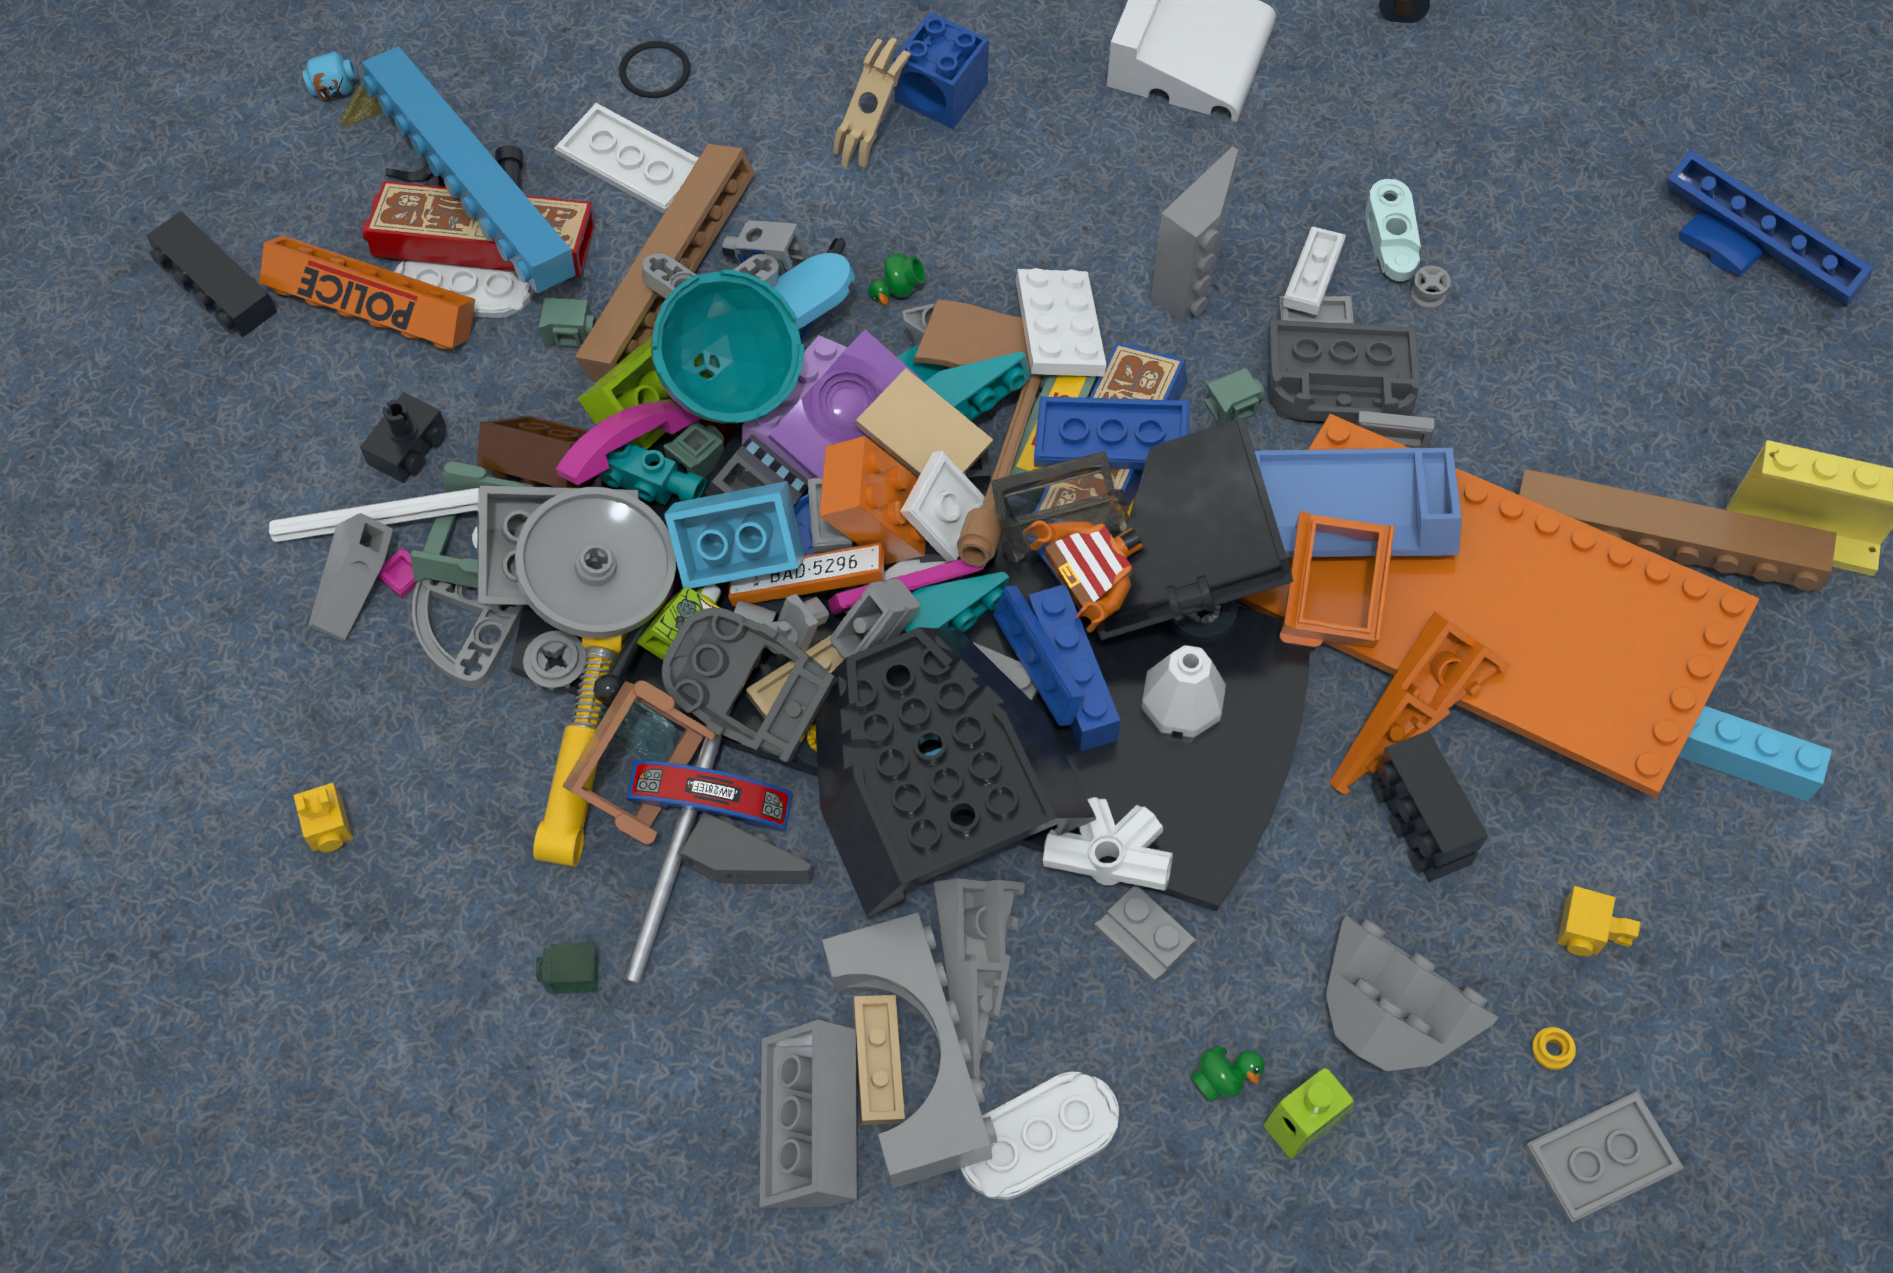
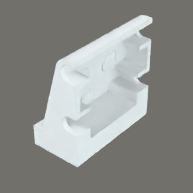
[1107,0,1276,122]

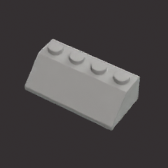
[759,1020,857,1208]

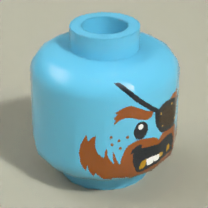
[303,51,358,101]

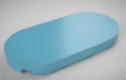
[773,253,855,330]

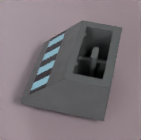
[704,434,808,506]

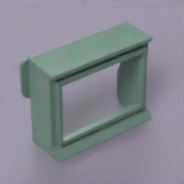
[410,462,534,588]

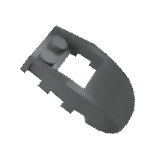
[662,608,838,762]

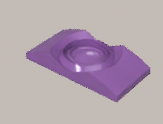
[768,329,921,478]

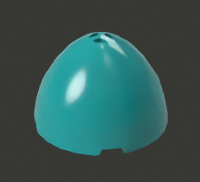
[650,269,804,424]

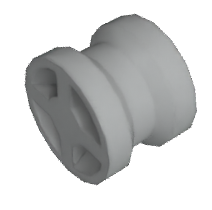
[1410,265,1451,310]

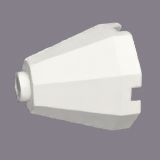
[1141,645,1226,738]

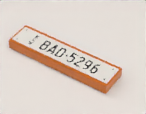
[728,542,885,606]

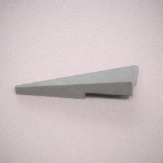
[934,878,1025,1089]

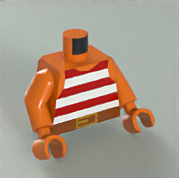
[1024,520,1143,632]

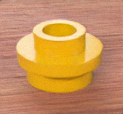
[1532,1027,1576,1070]

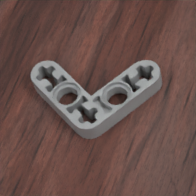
[642,253,779,299]

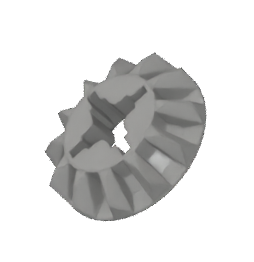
[523,631,587,691]

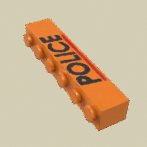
[259,235,475,349]

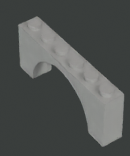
[822,913,997,1189]

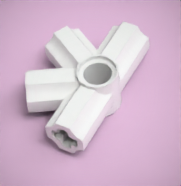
[1043,797,1173,891]

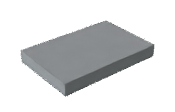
[1525,1091,1684,1225]

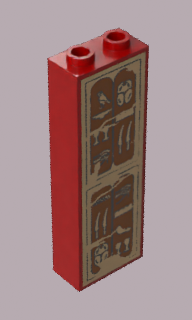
[362,181,595,278]

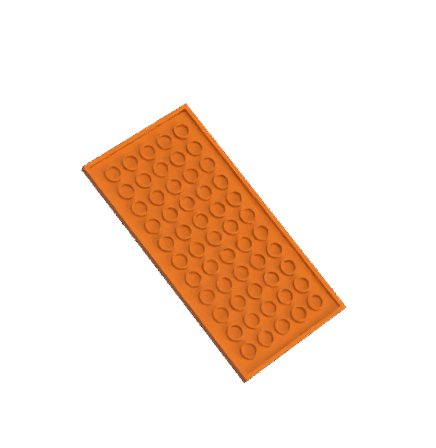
[1236,414,1760,799]

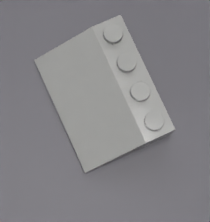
[1150,146,1238,323]
[477,486,638,605]

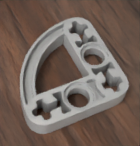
[412,578,525,688]

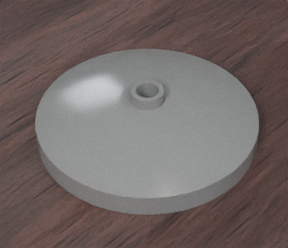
[515,487,676,638]

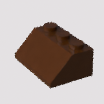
[477,415,595,488]

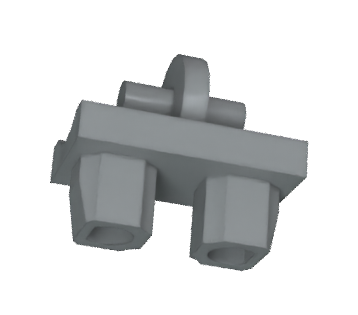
[766,594,829,661]

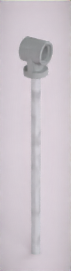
[624,600,776,985]

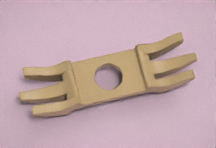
[833,37,911,168]

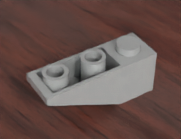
[308,513,393,640]

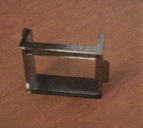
[991,451,1129,562]

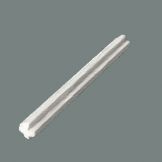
[269,487,479,542]

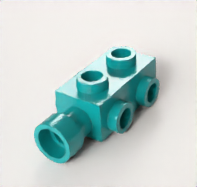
[598,442,707,505]

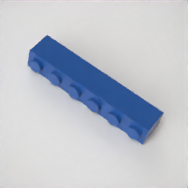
[1667,150,1873,307]

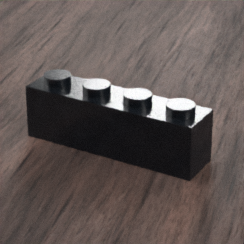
[146,211,277,338]

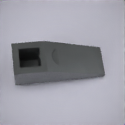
[680,812,814,884]

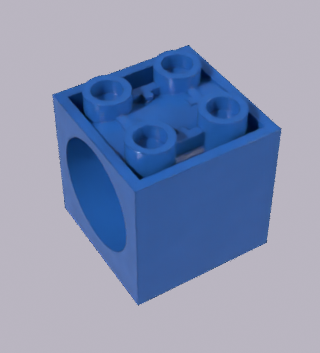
[893,12,989,129]

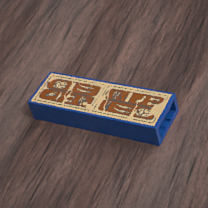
[1032,342,1187,538]

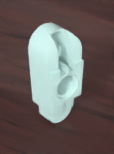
[1365,179,1421,281]

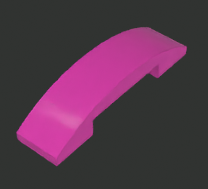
[556,401,701,485]

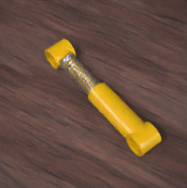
[533,632,629,867]

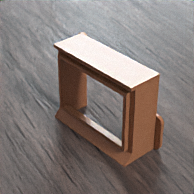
[562,680,716,844]

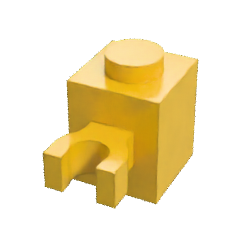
[293,783,353,852]
[1557,886,1640,957]

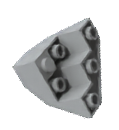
[1326,915,1498,1071]

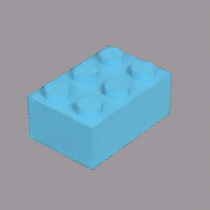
[664,481,805,588]

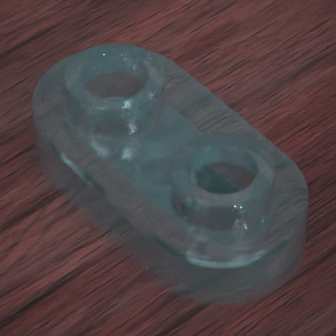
[604,699,680,761]

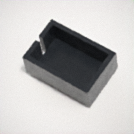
[1371,730,1488,882]

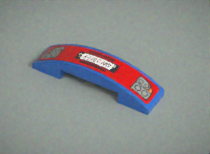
[626,759,792,831]

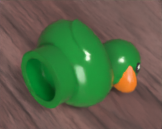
[868,253,925,306]
[1191,1046,1265,1103]

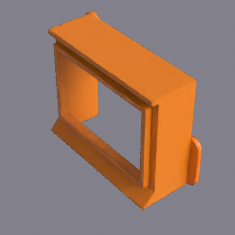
[1279,510,1395,648]

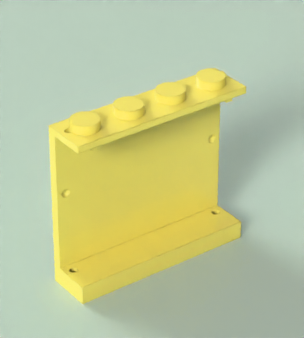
[1725,440,1893,576]

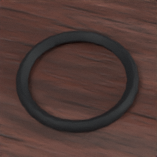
[619,41,690,98]

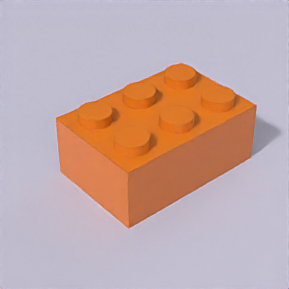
[819,436,926,565]

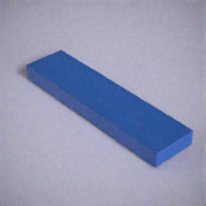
[993,585,1085,726]

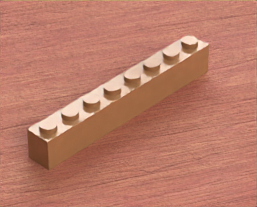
[575,144,755,382]
[1518,469,1837,591]

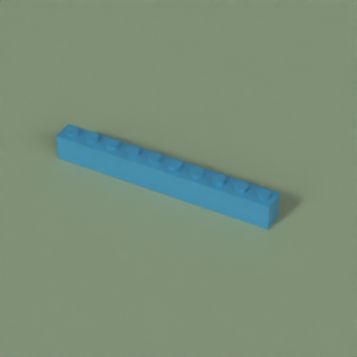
[362,46,576,294]

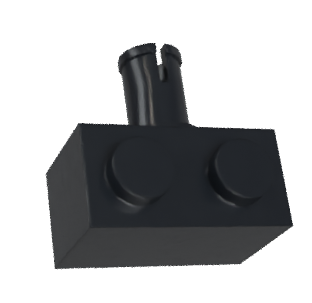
[360,392,446,483]

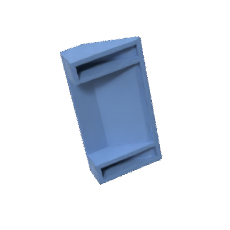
[1255,448,1462,557]

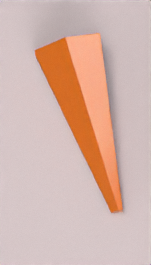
[1329,611,1510,795]

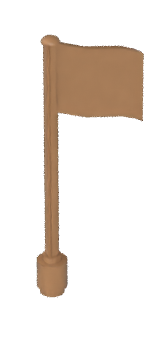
[913,300,1042,566]

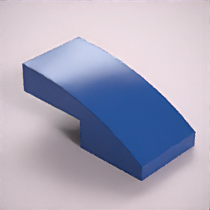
[1679,211,1763,276]

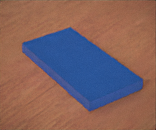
[1034,396,1190,470]

